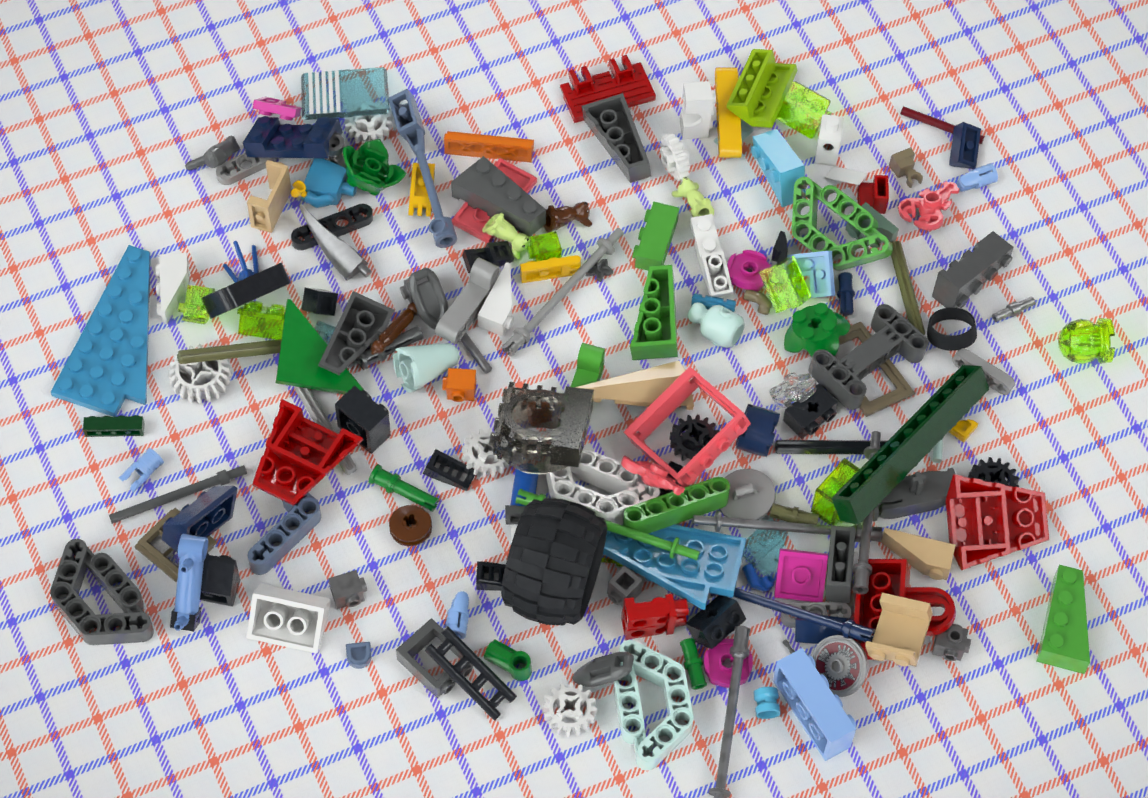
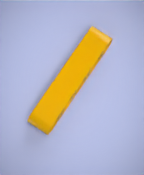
[715,67,742,158]

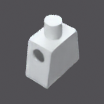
[814,114,844,166]

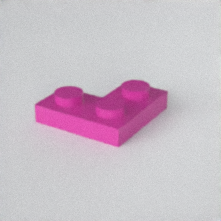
[253,96,302,121]

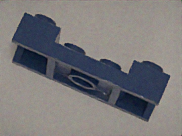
[243,116,343,159]

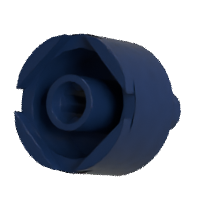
[735,404,780,457]

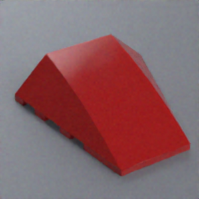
[252,399,363,506]
[946,474,1049,570]

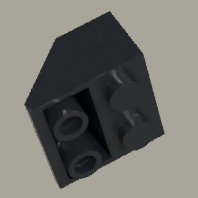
[200,553,240,607]

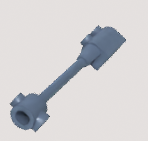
[388,89,457,248]

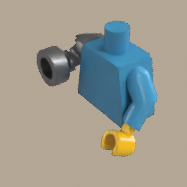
[291,133,357,208]

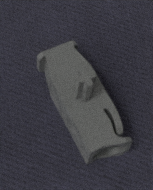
[872,468,956,521]

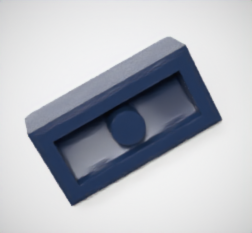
[949,122,981,169]

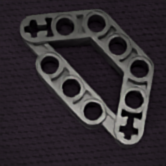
[50,539,154,645]

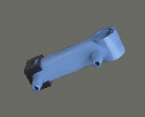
[170,534,208,632]

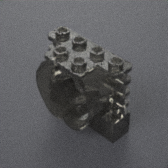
[489,382,594,474]

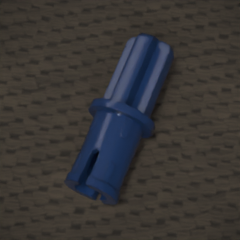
[837,272,855,316]

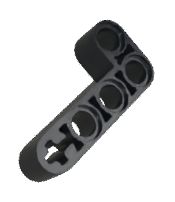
[201,262,291,319]

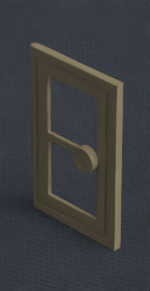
[835,322,915,417]

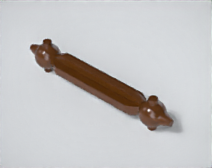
[371,302,418,355]

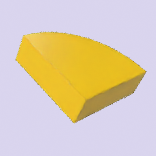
[949,419,979,443]

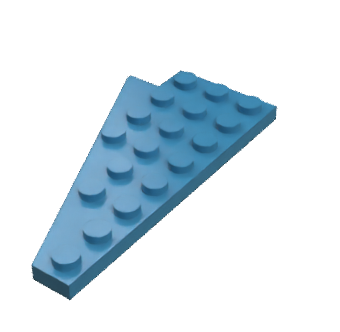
[51,245,151,417]
[603,524,746,610]

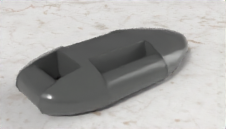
[408,268,448,330]
[572,652,634,687]

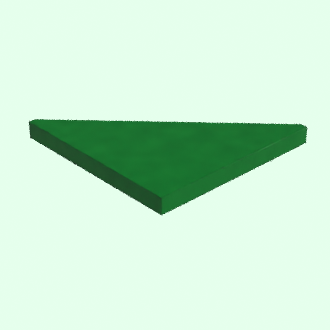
[275,299,364,394]

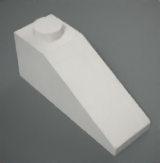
[478,262,514,336]

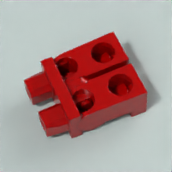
[621,594,689,640]

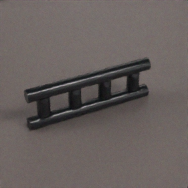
[425,626,517,721]

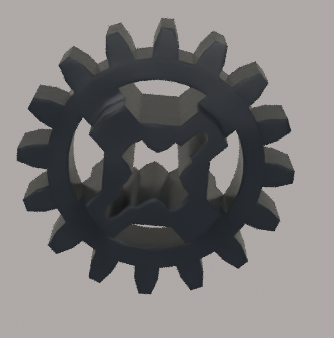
[669,414,719,461]
[968,457,1020,487]

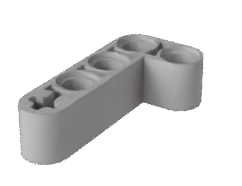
[435,258,500,344]

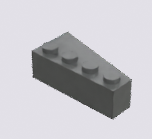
[581,93,651,183]
[932,231,1014,308]

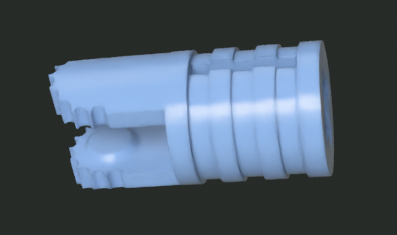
[956,163,998,192]
[119,448,164,492]
[445,591,469,639]

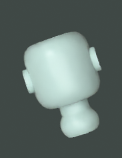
[687,302,745,348]

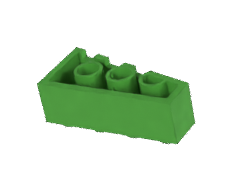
[630,265,678,360]
[1036,564,1090,674]

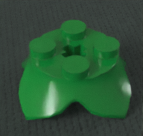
[343,139,407,195]
[784,303,850,357]

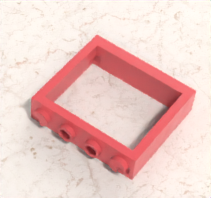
[624,366,751,488]

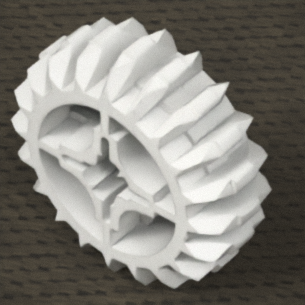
[168,343,232,404]

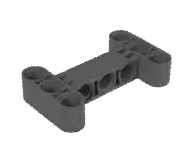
[808,304,929,410]

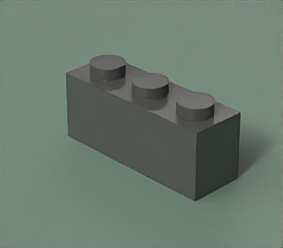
[826,525,855,603]

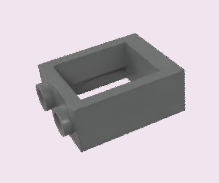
[396,618,473,698]

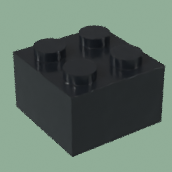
[335,386,391,454]

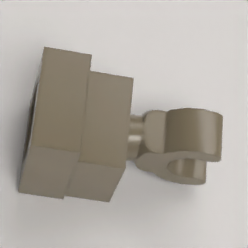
[889,147,923,188]

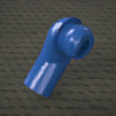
[742,564,775,592]

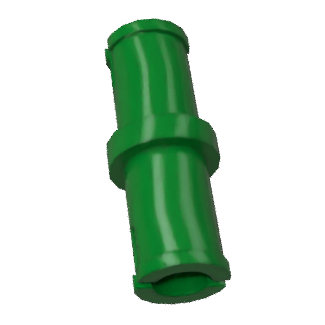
[680,638,707,690]

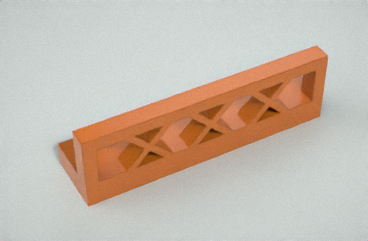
[444,131,534,163]

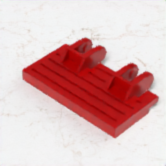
[560,55,656,123]

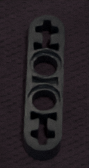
[291,204,373,250]

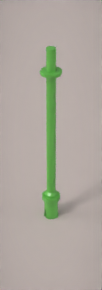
[515,489,700,560]

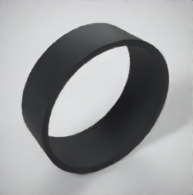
[927,307,977,351]

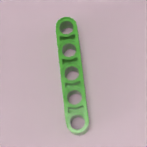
[623,477,730,534]

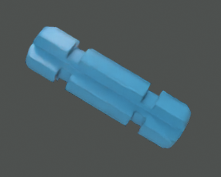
[691,293,736,312]

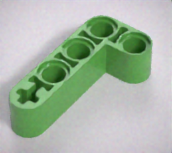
[557,343,605,438]

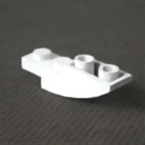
[690,214,733,297]

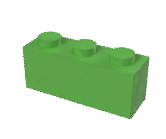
[632,201,679,271]

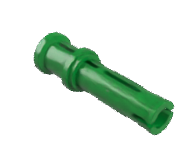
[368,464,439,512]

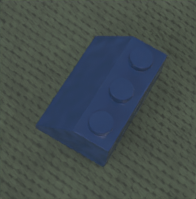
[162,486,238,553]

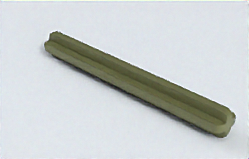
[891,241,925,335]
[177,339,281,364]

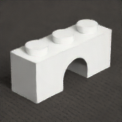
[680,81,716,140]

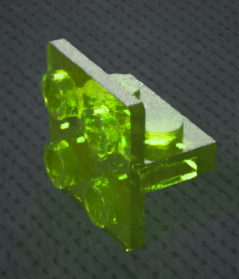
[776,81,831,139]
[237,301,285,340]

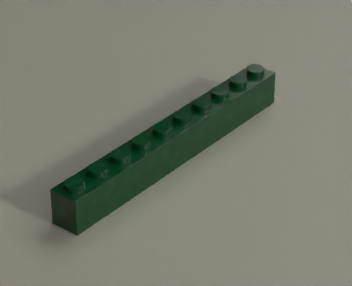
[831,365,989,524]

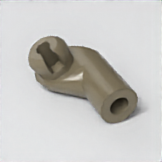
[744,290,772,315]

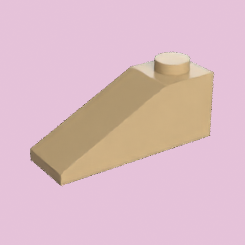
[881,528,955,580]

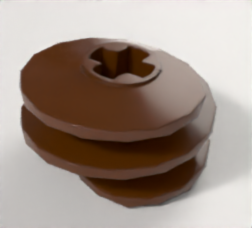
[389,505,432,547]

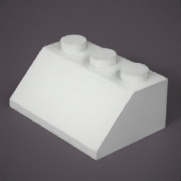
[246,584,331,653]

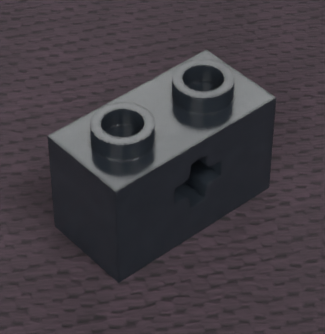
[783,384,838,439]
[685,595,746,649]

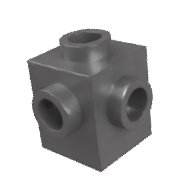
[932,624,971,661]

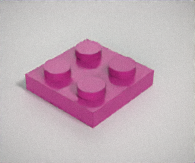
[774,548,828,602]

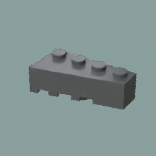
[451,156,546,237]

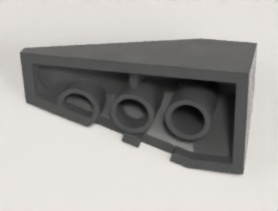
[318,291,395,375]

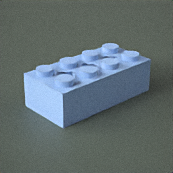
[773,648,856,761]

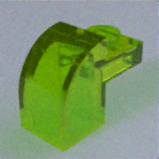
[178,285,215,324]

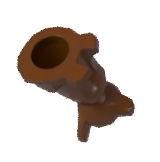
[544,202,592,233]

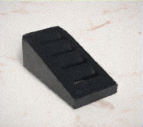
[422,449,475,491]
[476,561,506,591]

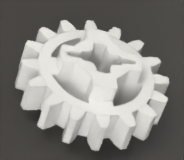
[344,101,392,143]
[659,133,690,181]
[462,428,513,478]
[543,682,597,737]

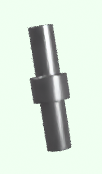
[992,296,1036,322]

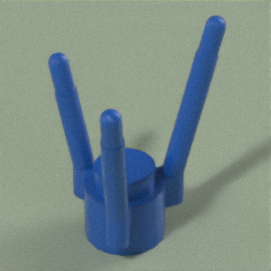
[223,241,259,283]

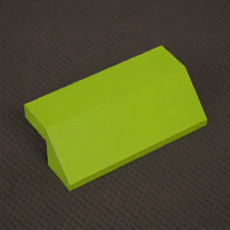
[726,49,797,128]

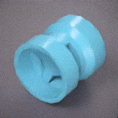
[753,687,781,719]

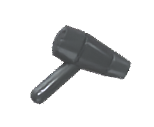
[185,136,240,171]

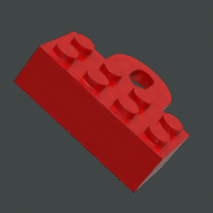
[853,559,956,660]

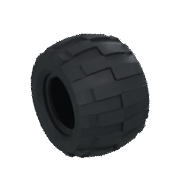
[501,498,607,626]

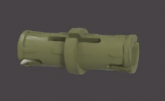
[769,503,819,525]

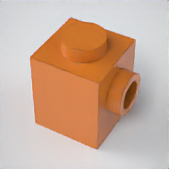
[442,368,476,402]

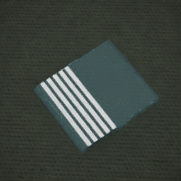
[301,67,390,120]

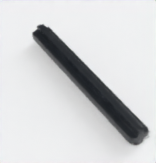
[775,440,887,454]

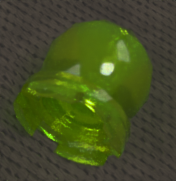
[1058,318,1115,364]

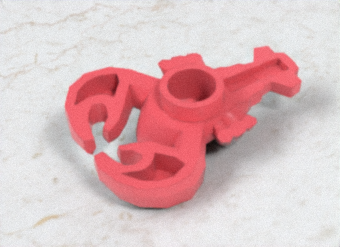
[898,181,960,231]
[621,456,685,495]

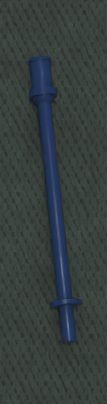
[710,588,875,642]

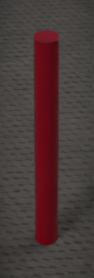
[900,106,985,144]

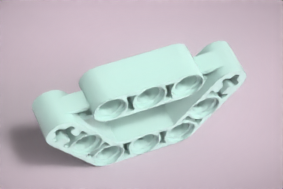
[613,640,694,771]

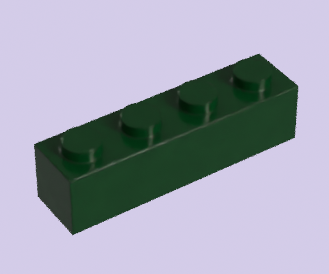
[83,415,145,437]

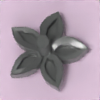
[586,259,613,282]

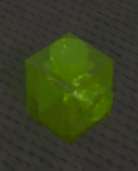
[527,231,562,261]

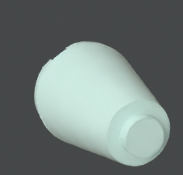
[393,343,460,393]

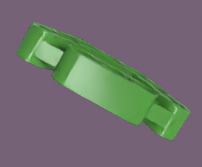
[792,176,893,271]

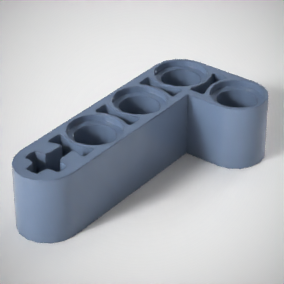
[247,493,321,575]

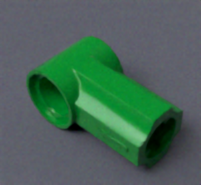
[484,639,532,681]

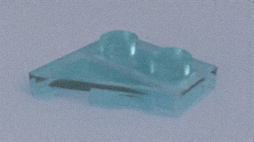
[743,518,788,578]

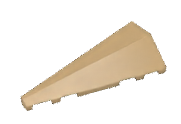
[571,361,694,410]

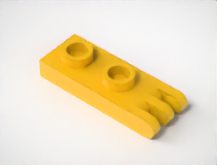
[408,163,435,217]
[520,255,581,283]

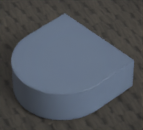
[346,642,371,669]

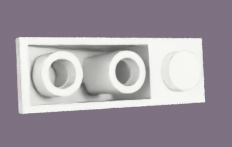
[155,252,190,324]

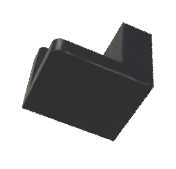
[301,287,338,316]

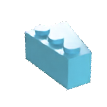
[751,129,806,207]

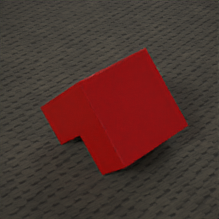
[857,175,889,214]

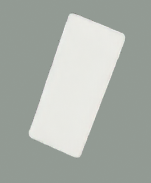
[825,166,867,185]

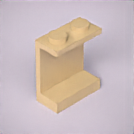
[247,160,291,233]
[865,593,933,667]

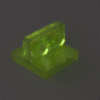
[759,255,811,313]

